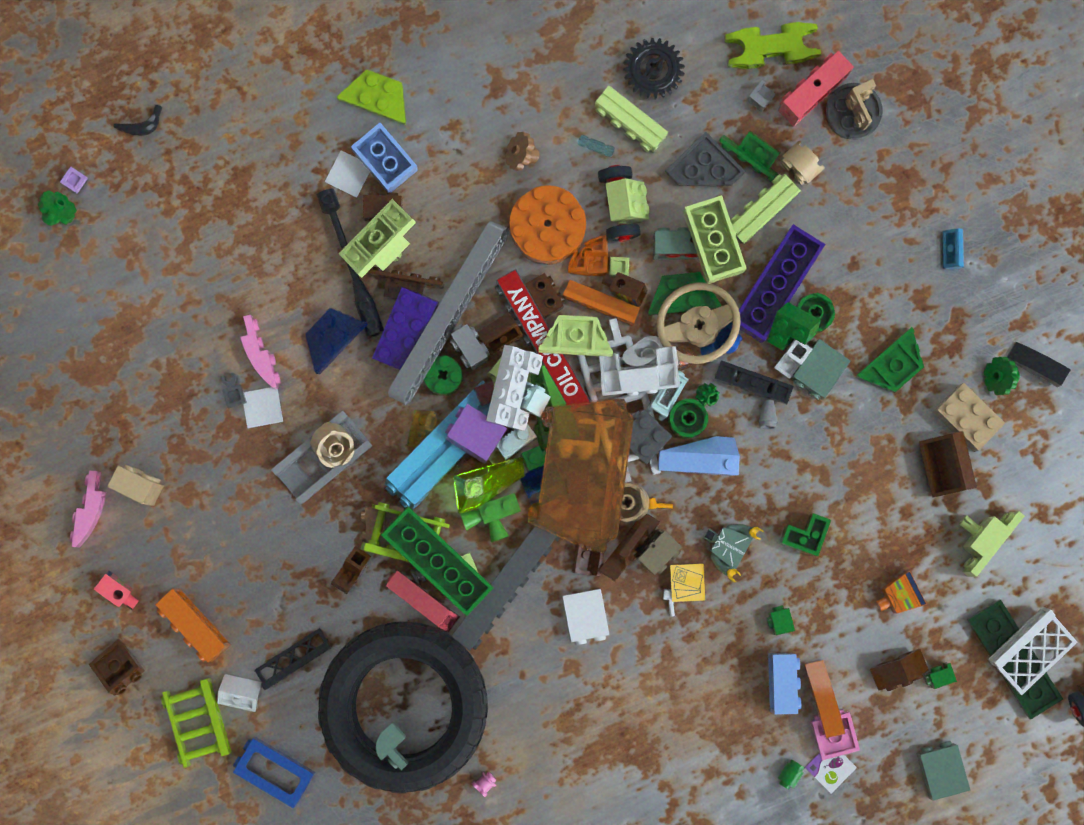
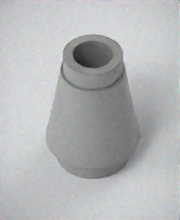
[759,400,778,429]

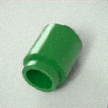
[778,759,805,790]

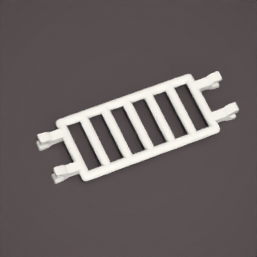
[577,318,664,483]

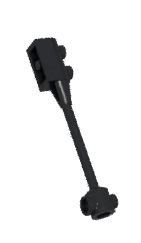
[316,188,384,339]

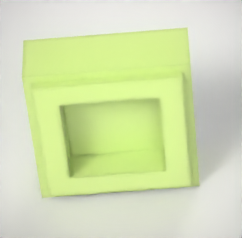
[609,257,629,277]

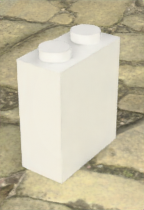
[562,589,609,645]

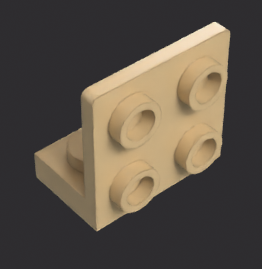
[845,79,876,131]

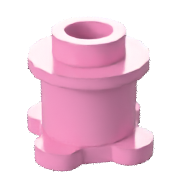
[471,772,497,797]

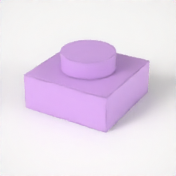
[60,167,88,194]

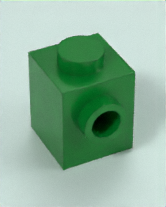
[520,446,548,472]
[766,605,795,636]

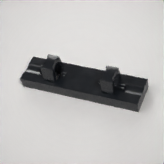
[714,360,794,405]

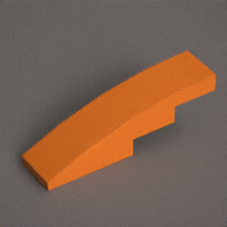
[804,660,845,739]

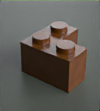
[870,649,929,691]

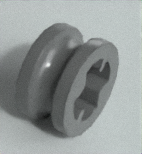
[410,569,426,585]

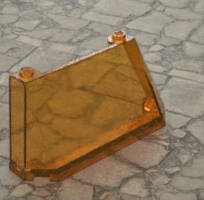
[527,399,634,553]

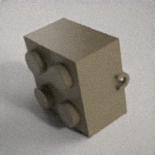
[635,529,682,575]

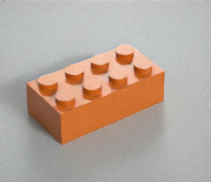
[155,588,231,662]

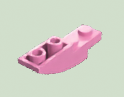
[240,315,281,389]
[70,470,106,547]

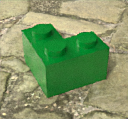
[767,302,821,350]
[779,513,831,557]

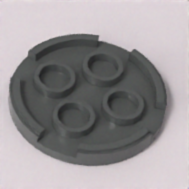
[825,83,883,140]

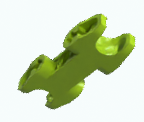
[724,22,821,69]

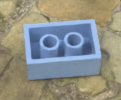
[351,123,418,193]

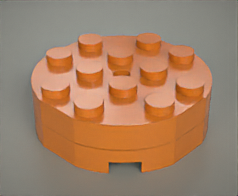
[510,185,586,265]

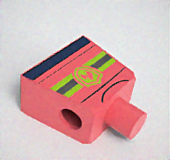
[94,570,139,610]

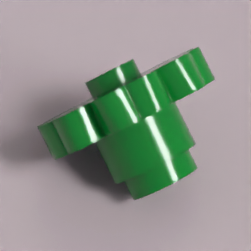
[38,190,77,226]
[984,357,1020,396]

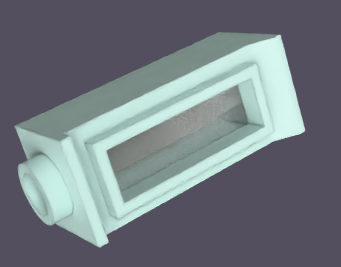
[646,370,689,421]

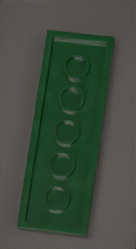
[967,599,1063,720]

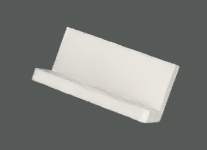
[217,674,262,712]

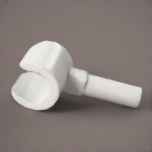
[663,589,675,617]

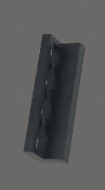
[254,628,332,690]

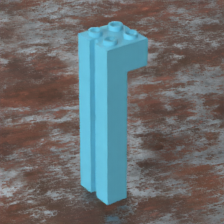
[385,380,493,510]

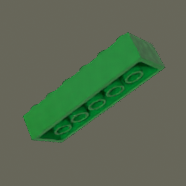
[381,506,494,616]

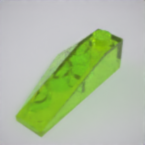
[453,457,525,514]

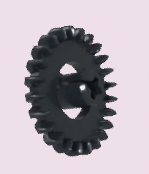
[623,38,685,100]

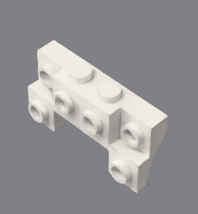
[486,345,543,431]
[599,346,680,396]

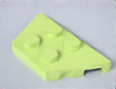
[539,315,613,357]

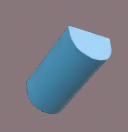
[943,228,964,269]

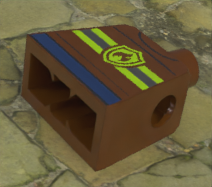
[602,272,648,307]

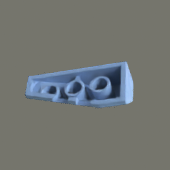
[658,436,740,476]

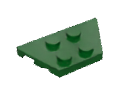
[648,272,721,316]
[856,327,924,393]

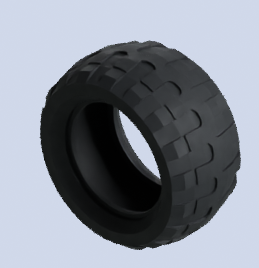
[318,622,488,793]

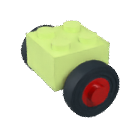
[598,165,650,242]

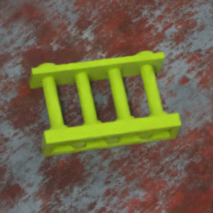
[361,502,450,562]
[161,678,232,768]

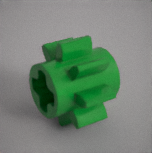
[695,383,720,407]

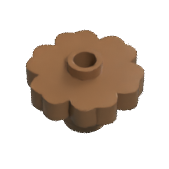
[505,132,540,171]

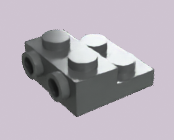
[618,410,672,465]

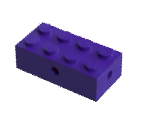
[372,287,439,370]

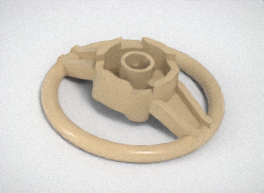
[657,282,740,364]

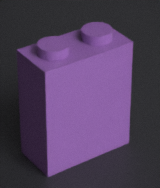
[445,404,507,464]

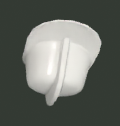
[623,336,663,367]

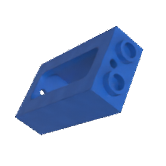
[233,737,315,808]

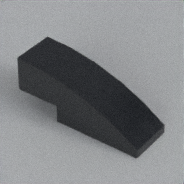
[1007,342,1071,387]

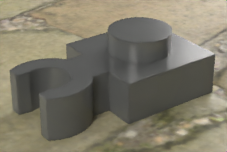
[221,373,247,409]

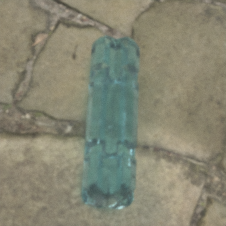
[578,135,615,157]

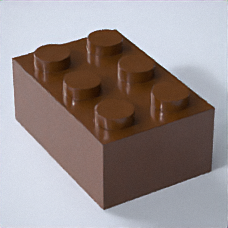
[919,431,977,498]

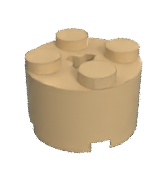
[781,141,824,185]
[310,422,355,468]
[607,483,649,522]

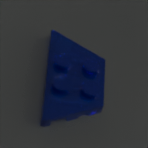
[305,308,368,374]

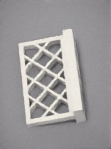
[988,607,1078,695]

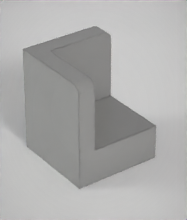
[747,79,775,112]

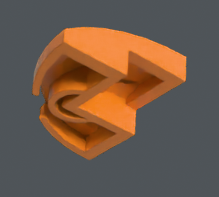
[568,235,608,276]

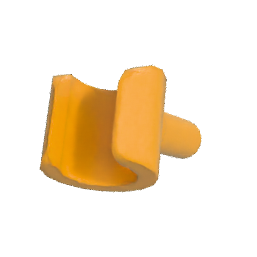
[649,498,673,510]

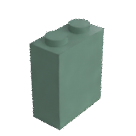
[791,339,851,400]
[916,741,971,801]

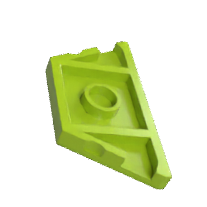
[337,70,406,125]

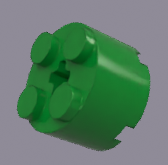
[796,293,835,334]
[424,356,463,396]
[668,399,708,439]

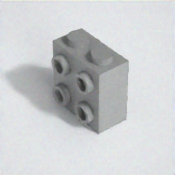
[450,324,490,371]

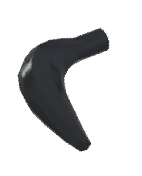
[114,105,162,136]

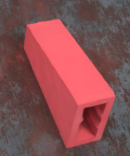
[386,570,460,632]

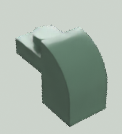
[376,722,408,770]

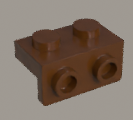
[572,534,607,577]

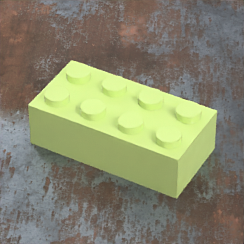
[683,195,747,284]

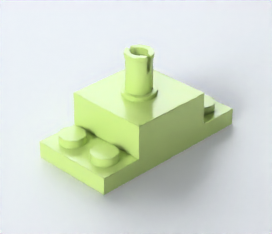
[339,199,416,278]
[959,511,1025,577]

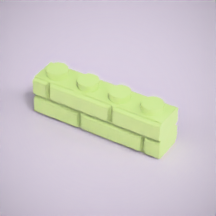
[594,86,668,153]
[730,174,801,244]

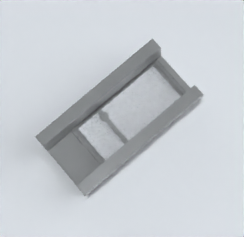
[271,411,372,505]

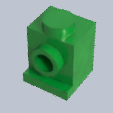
[924,662,957,689]

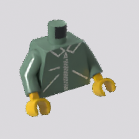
[703,524,764,583]

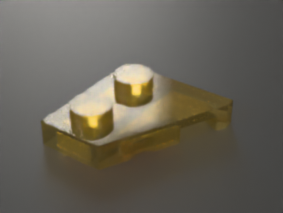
[406,410,437,447]

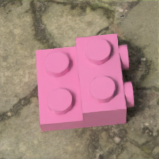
[810,709,860,760]

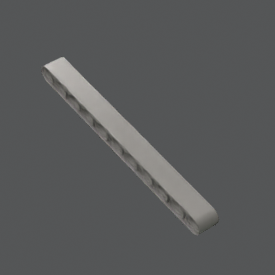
[388,221,509,405]

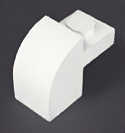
[774,340,813,379]

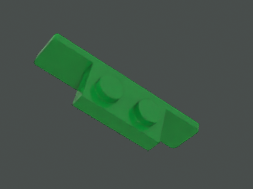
[719,131,781,182]

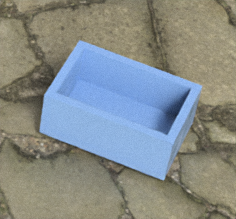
[768,653,801,714]

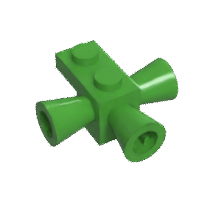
[460,482,521,543]

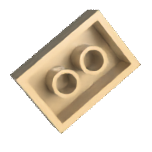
[933,383,1005,452]
[107,464,164,506]

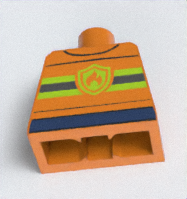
[876,571,926,614]

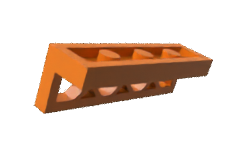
[563,280,640,326]

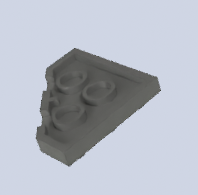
[665,132,746,186]

